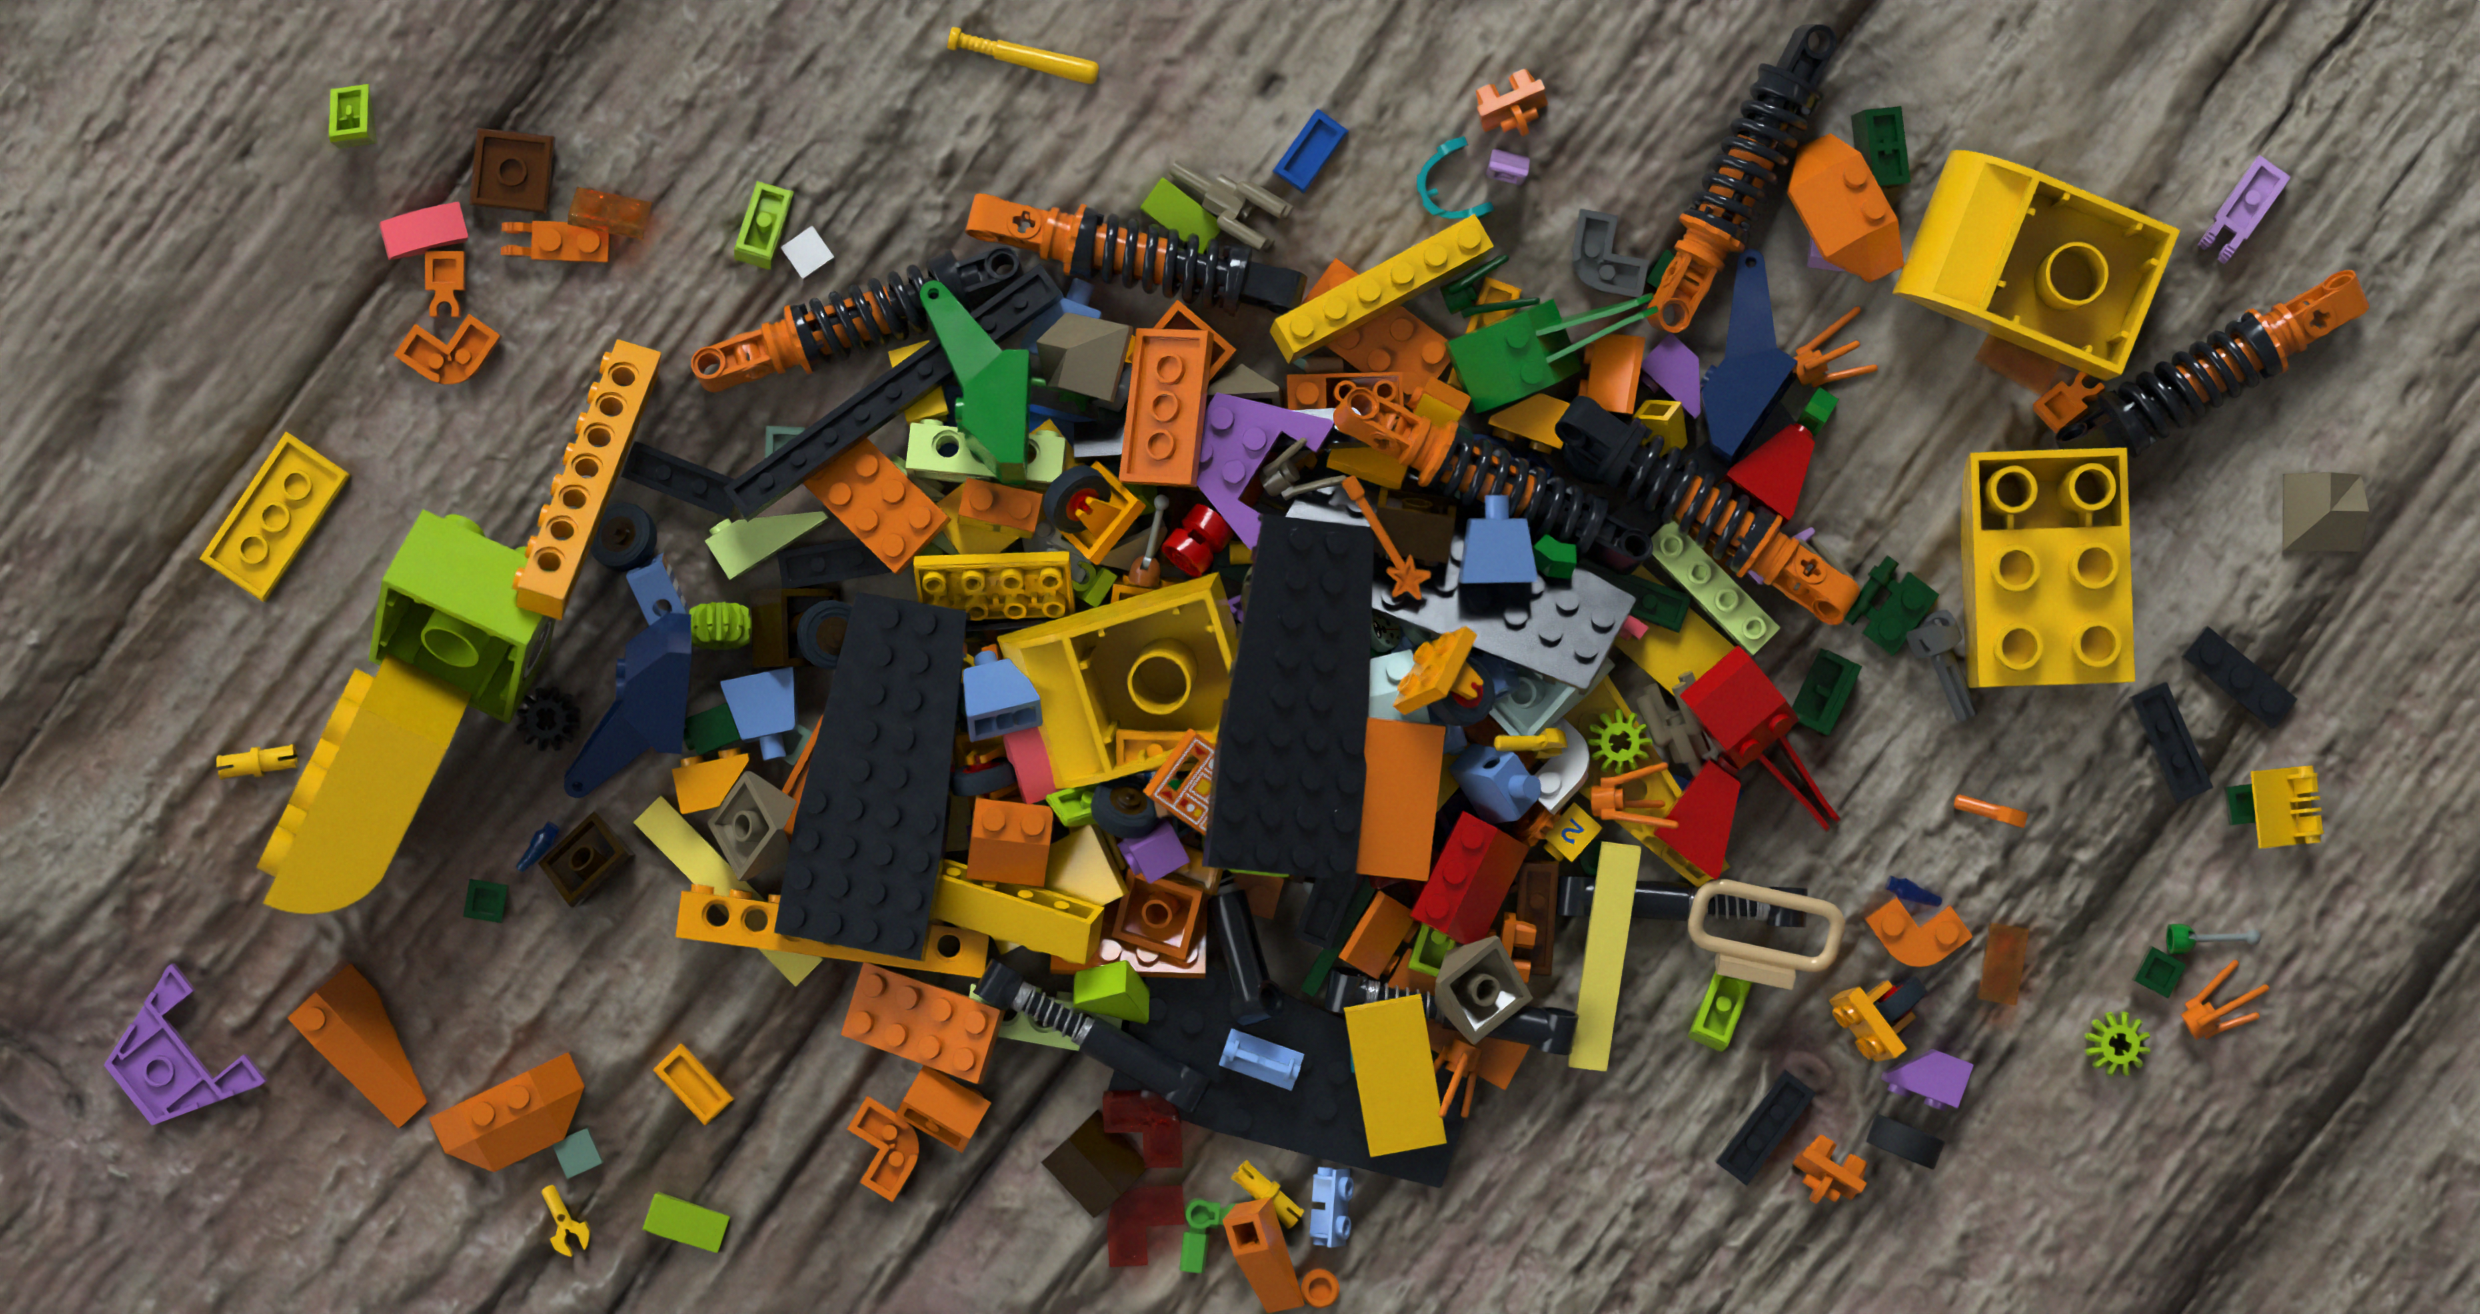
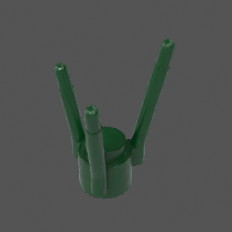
[1440,255,1540,319]

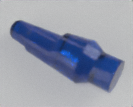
[516,821,560,872]
[1885,875,1942,907]

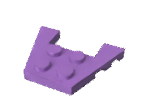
[1197,392,1335,550]
[104,963,268,1125]

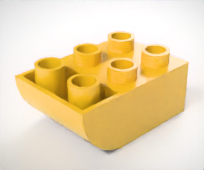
[1892,150,2180,381]
[1961,448,2135,688]
[997,572,1239,789]
[256,653,472,914]

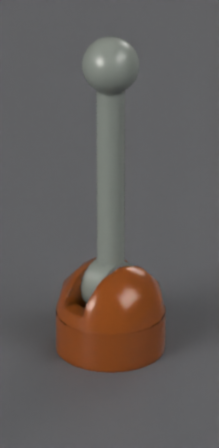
[1128,495,1169,587]

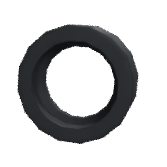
[1866,1114,1945,1169]

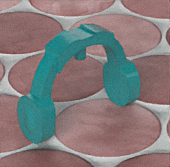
[1417,136,1495,219]

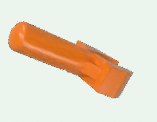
[1954,794,2028,828]

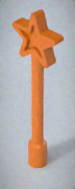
[1341,475,1431,600]

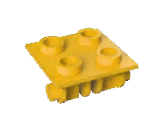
[2250,765,2324,849]

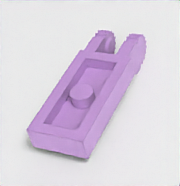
[2198,155,2291,264]

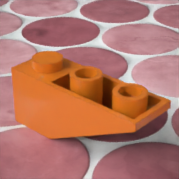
[1283,372,1404,410]
[1222,1197,1305,1313]

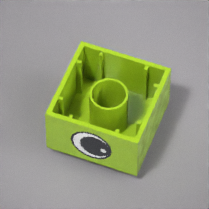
[368,509,556,724]

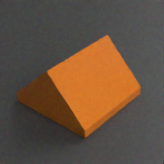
[1112,867,1204,960]

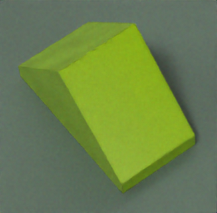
[329,84,378,149]
[1073,960,1150,1024]

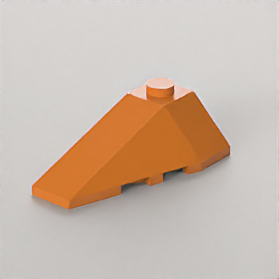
[287,963,428,1129]

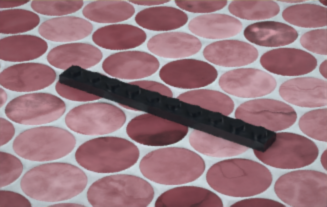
[723,264,1064,522]

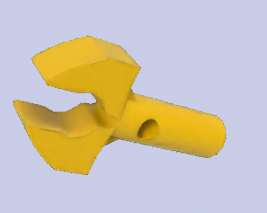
[1494,728,1568,758]
[541,1185,591,1257]

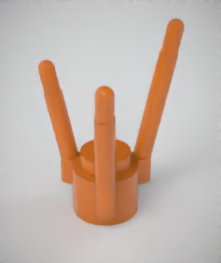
[1793,306,1878,388]
[1591,762,1679,829]
[2180,960,2269,1041]
[1433,1038,1483,1118]

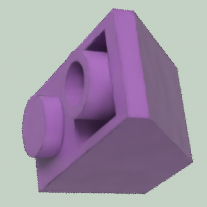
[1639,332,1701,421]
[1117,818,1190,884]
[1881,1049,1974,1112]

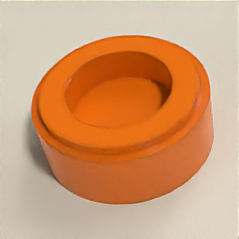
[1301,1268,1340,1308]

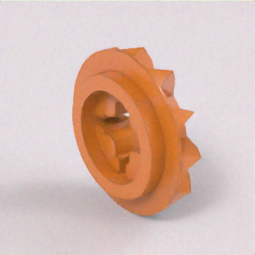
[1511,801,1563,847]

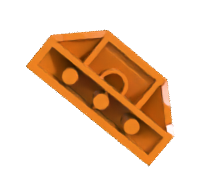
[1787,133,1904,283]
[429,1052,585,1172]

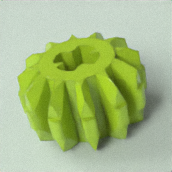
[689,601,752,651]
[1586,709,1652,775]
[2084,1011,2151,1076]

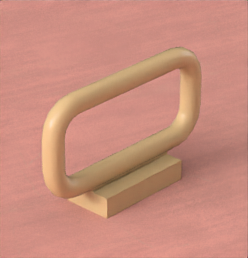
[1688,879,1845,990]

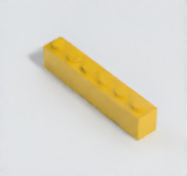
[1270,214,1494,364]
[933,858,1105,965]

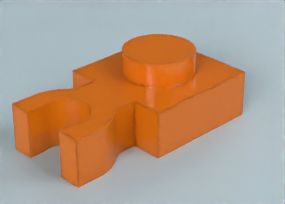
[425,251,466,318]
[2033,371,2105,434]

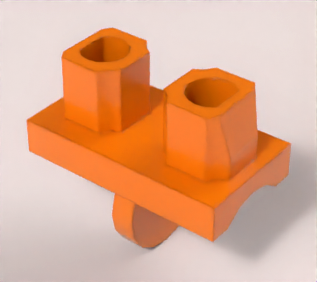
[1476,69,1548,137]
[1484,911,1536,984]
[1792,1134,1868,1204]

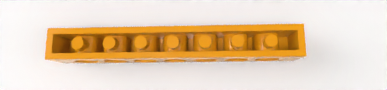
[512,339,662,620]
[675,884,989,978]

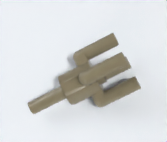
[1169,161,1294,253]
[1636,671,1711,777]

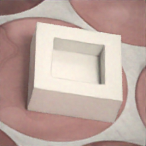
[781,226,835,280]

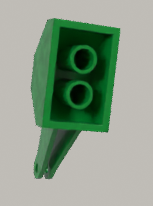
[920,281,1032,485]
[1444,293,1659,414]

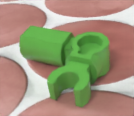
[1179,1198,1239,1273]

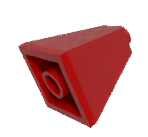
[1714,424,1815,530]

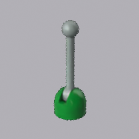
[2166,924,2261,955]

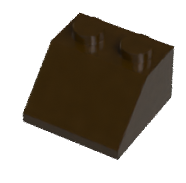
[1374,487,1458,566]
[751,588,840,668]

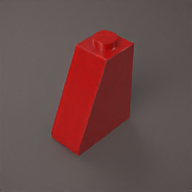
[1653,756,1741,880]

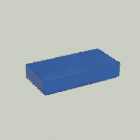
[1273,108,1349,194]

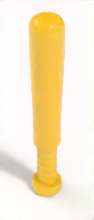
[947,27,1099,85]

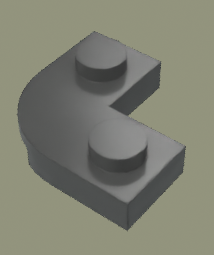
[1572,208,1649,299]

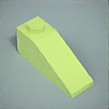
[705,511,830,581]

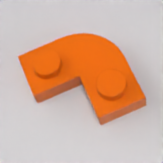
[394,314,503,385]
[1864,897,1973,967]
[847,1095,919,1202]

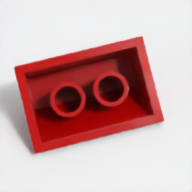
[1408,811,1529,945]

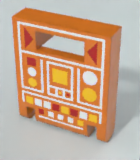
[1143,728,1215,835]

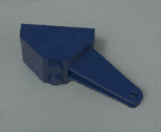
[1700,249,1798,470]
[564,613,691,798]

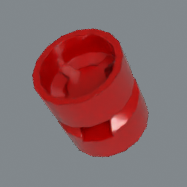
[1161,504,1234,578]

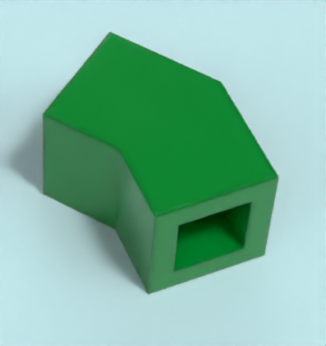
[1795,387,1839,437]
[1532,534,1577,579]

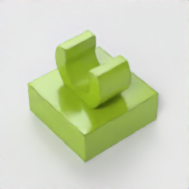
[1072,561,1118,608]

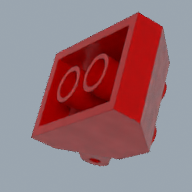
[1679,645,1841,833]

